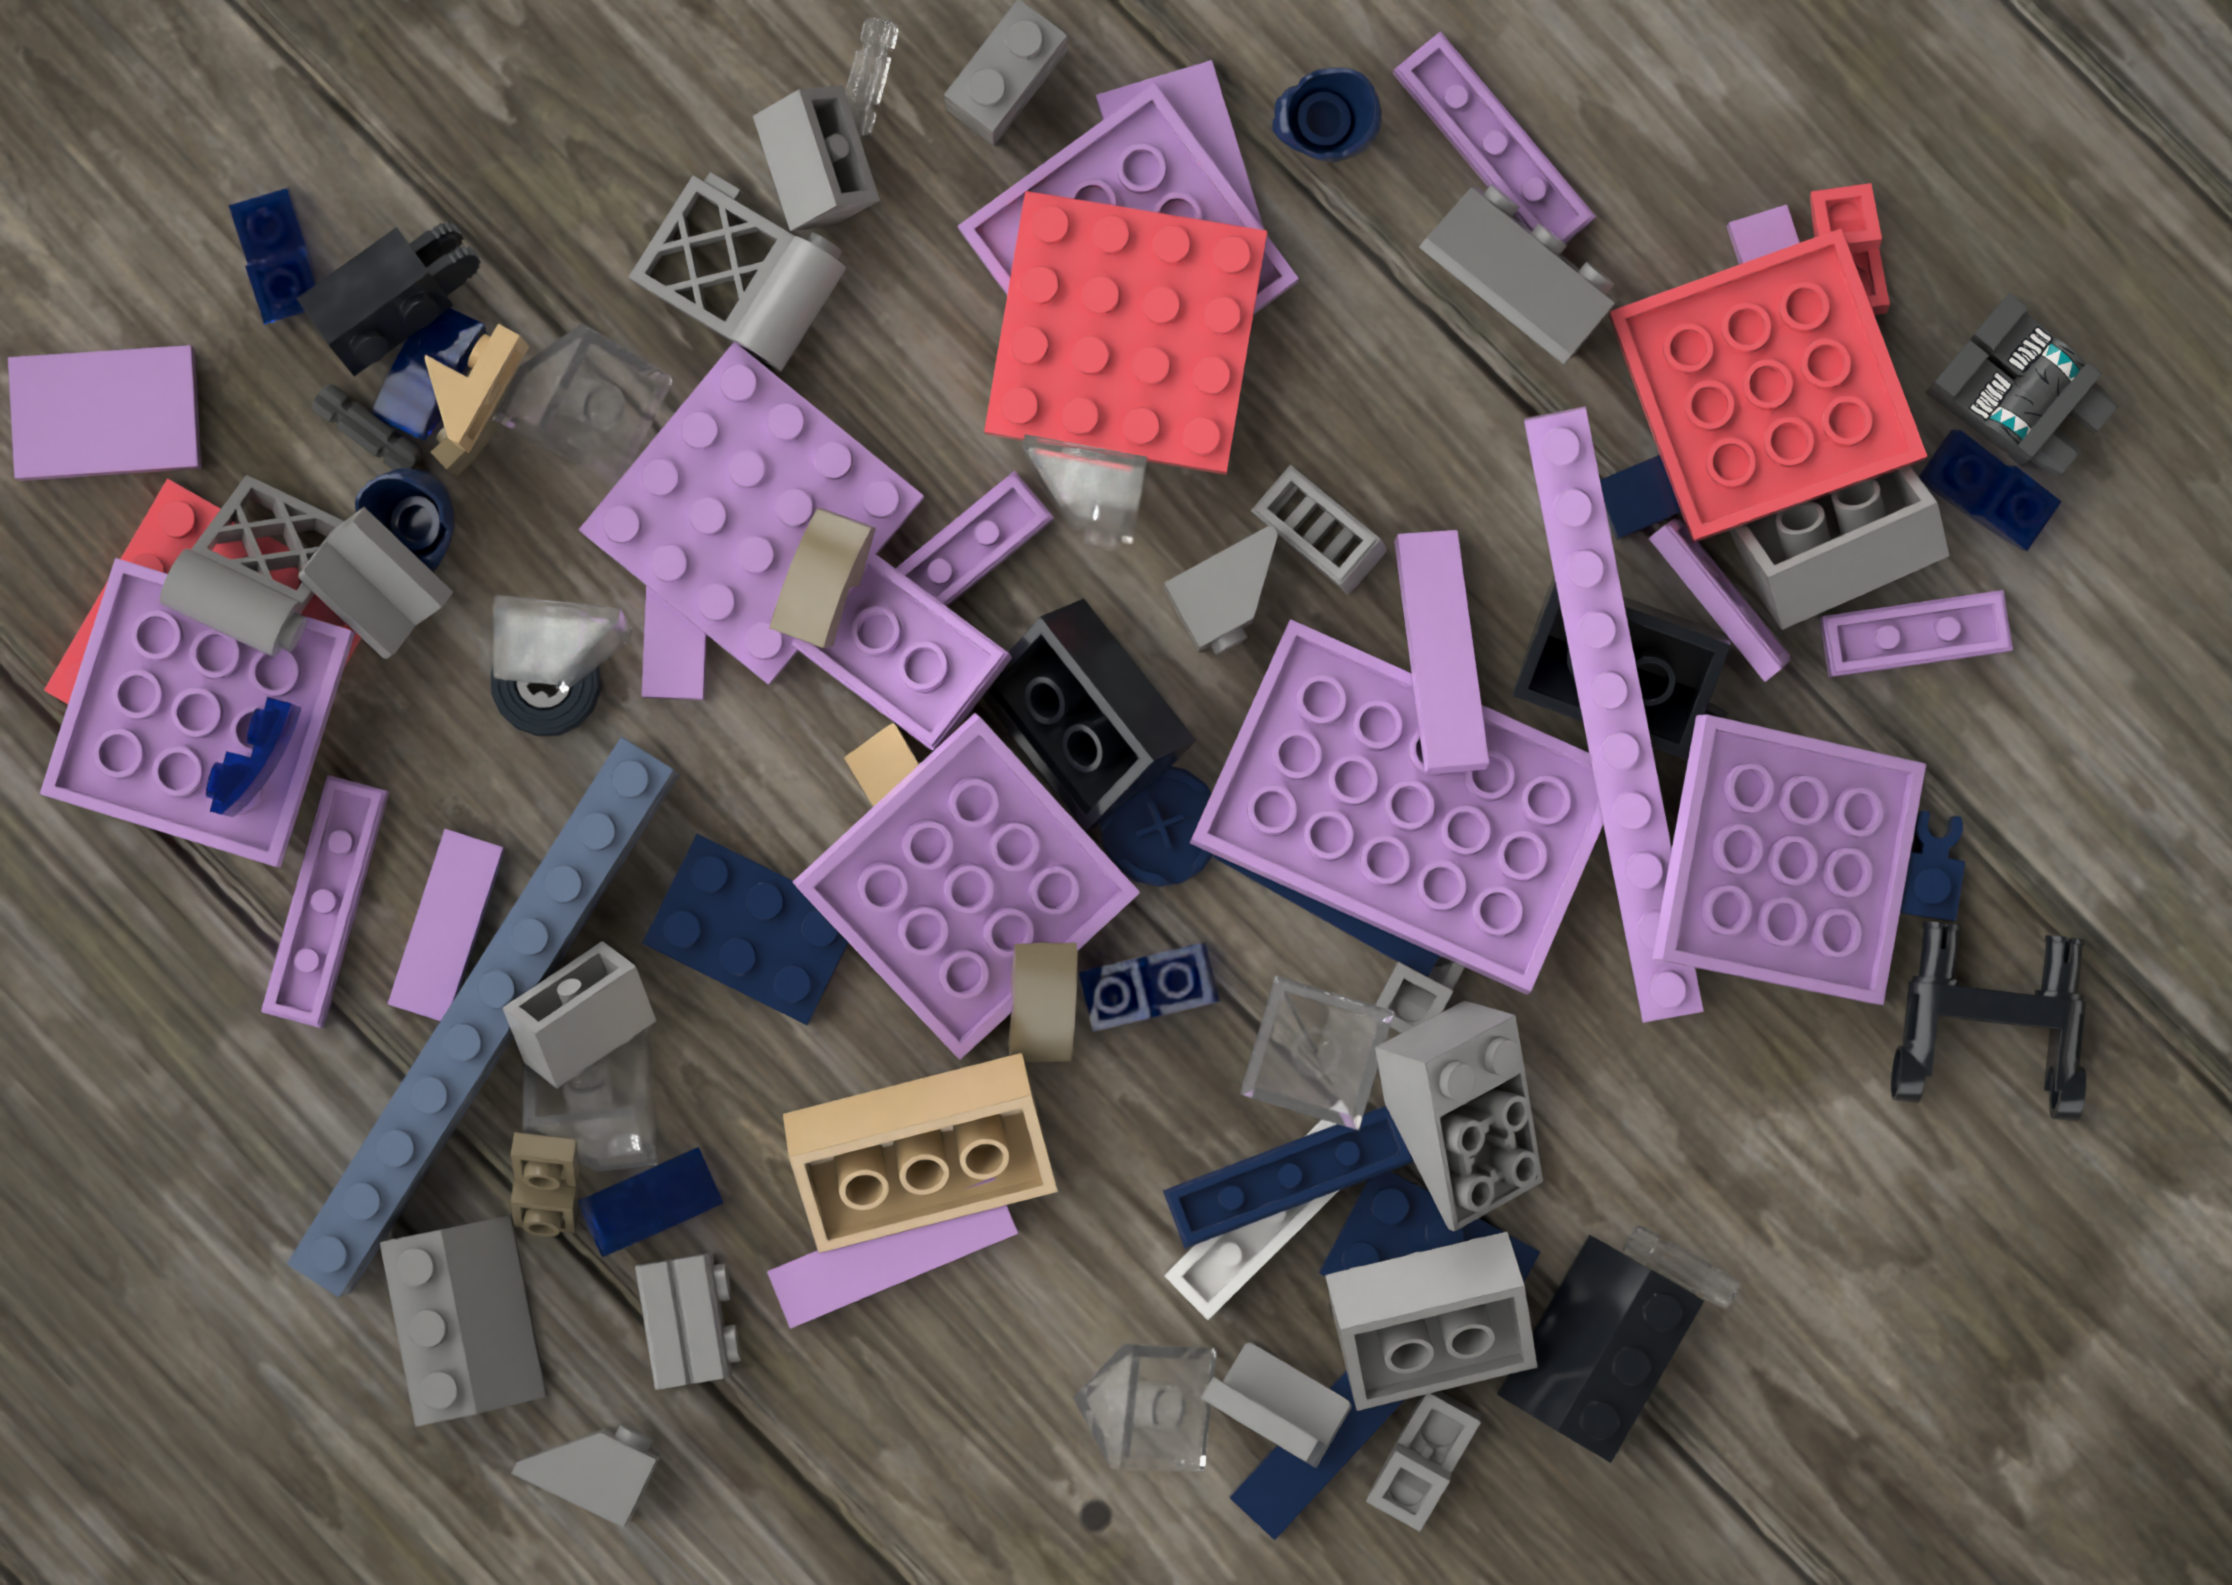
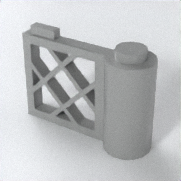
[628,172,846,372]
[160,475,344,658]

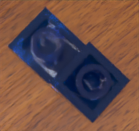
[228,187,318,324]
[372,308,488,441]
[1919,430,2062,551]
[206,697,302,818]
[1079,942,1220,1032]
[577,1147,723,1257]

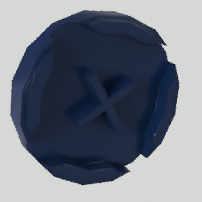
[1099,766,1214,887]

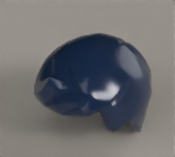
[1272,68,1382,162]
[355,468,455,572]

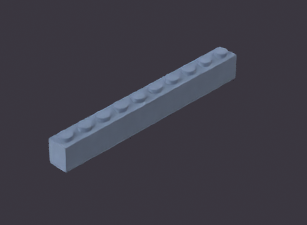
[286,737,680,1297]

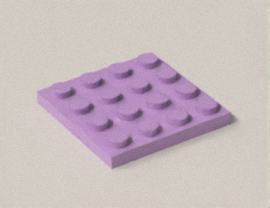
[958,83,1299,314]
[578,342,924,686]
[40,558,355,868]
[793,713,1140,1060]
[1652,715,1926,1005]

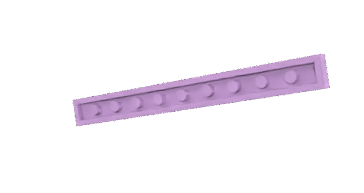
[1524,406,1704,1023]

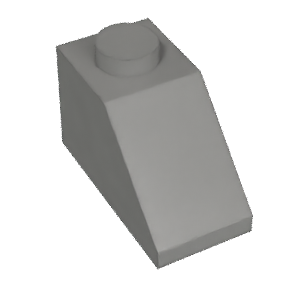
[1163,524,1278,655]
[511,1424,662,1528]

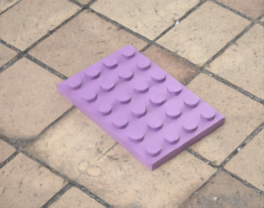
[1190,619,1603,995]

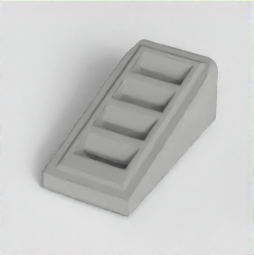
[1251,465,1387,595]

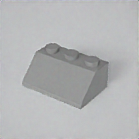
[1419,185,1618,364]
[1729,466,1950,630]
[380,1215,547,1427]
[1325,1232,1537,1411]

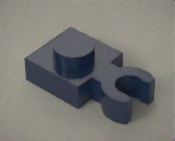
[1900,811,1966,922]

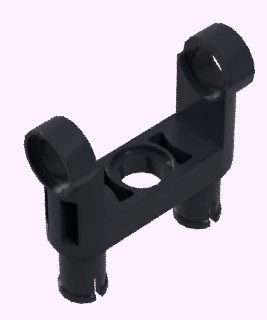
[1891,921,2086,1122]

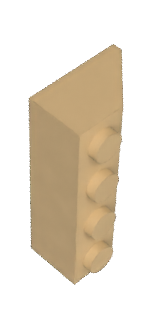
[783,1053,1058,1253]

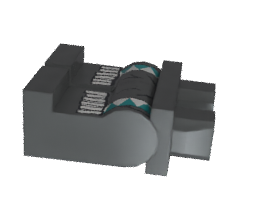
[1926,292,2118,478]

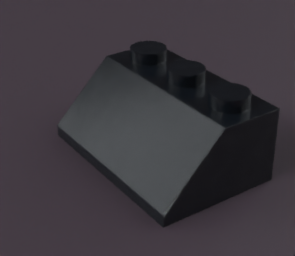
[1512,576,1731,760]
[982,598,1196,831]
[1497,1235,1704,1463]

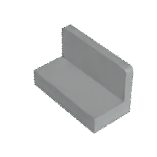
[298,507,453,659]
[1201,1342,1352,1468]

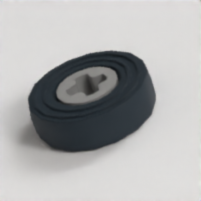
[490,627,601,737]

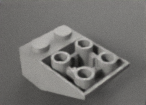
[1375,1000,1543,1231]

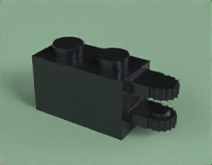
[297,221,481,376]

